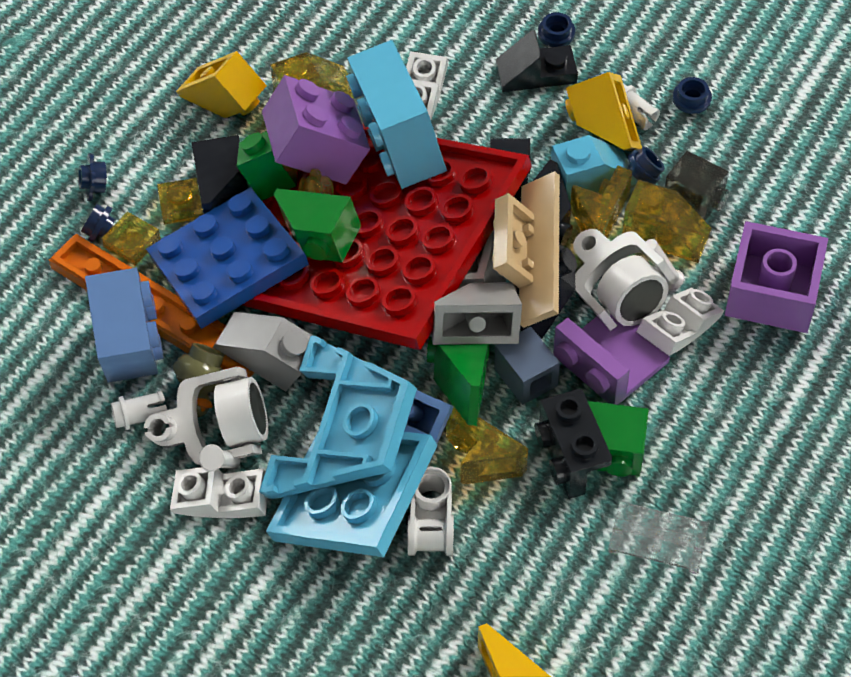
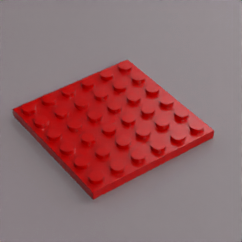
[242,124,532,350]

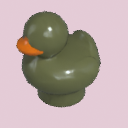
[173,343,225,418]

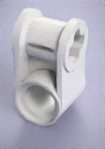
[408,467,454,556]

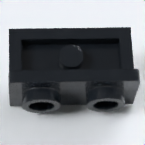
[534,389,612,499]

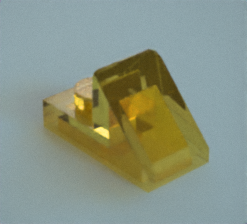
[570,165,632,239]
[446,407,528,484]

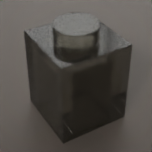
[663,151,730,222]

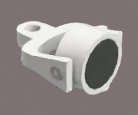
[573,229,684,331]
[144,366,268,471]

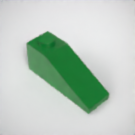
[427,337,490,426]

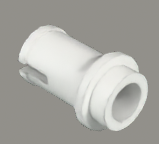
[623,84,660,131]
[111,391,167,430]

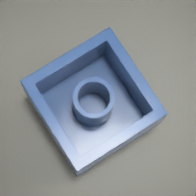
[85,267,164,383]

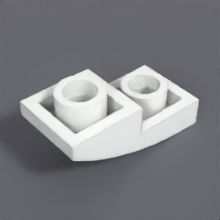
[406,51,448,120]
[636,288,724,356]
[170,467,268,518]

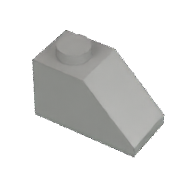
[432,282,522,345]
[213,312,313,392]

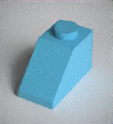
[551,135,638,204]

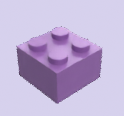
[262,75,370,184]
[724,221,828,333]

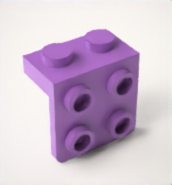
[553,315,670,405]

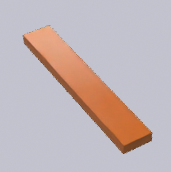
[49,234,254,377]

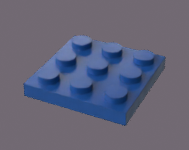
[146,187,309,329]

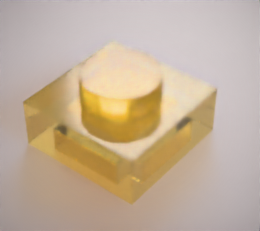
[157,178,203,225]
[101,211,161,266]

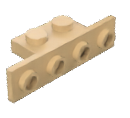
[492,171,560,328]

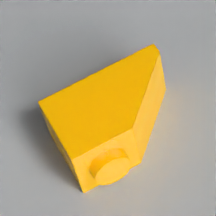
[176,51,267,118]
[565,72,642,151]

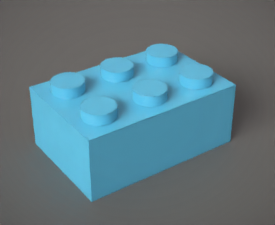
[346,40,447,189]

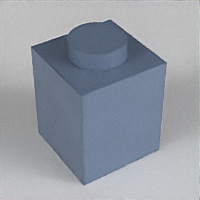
[494,327,560,405]

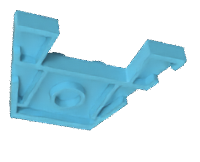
[259,336,417,499]

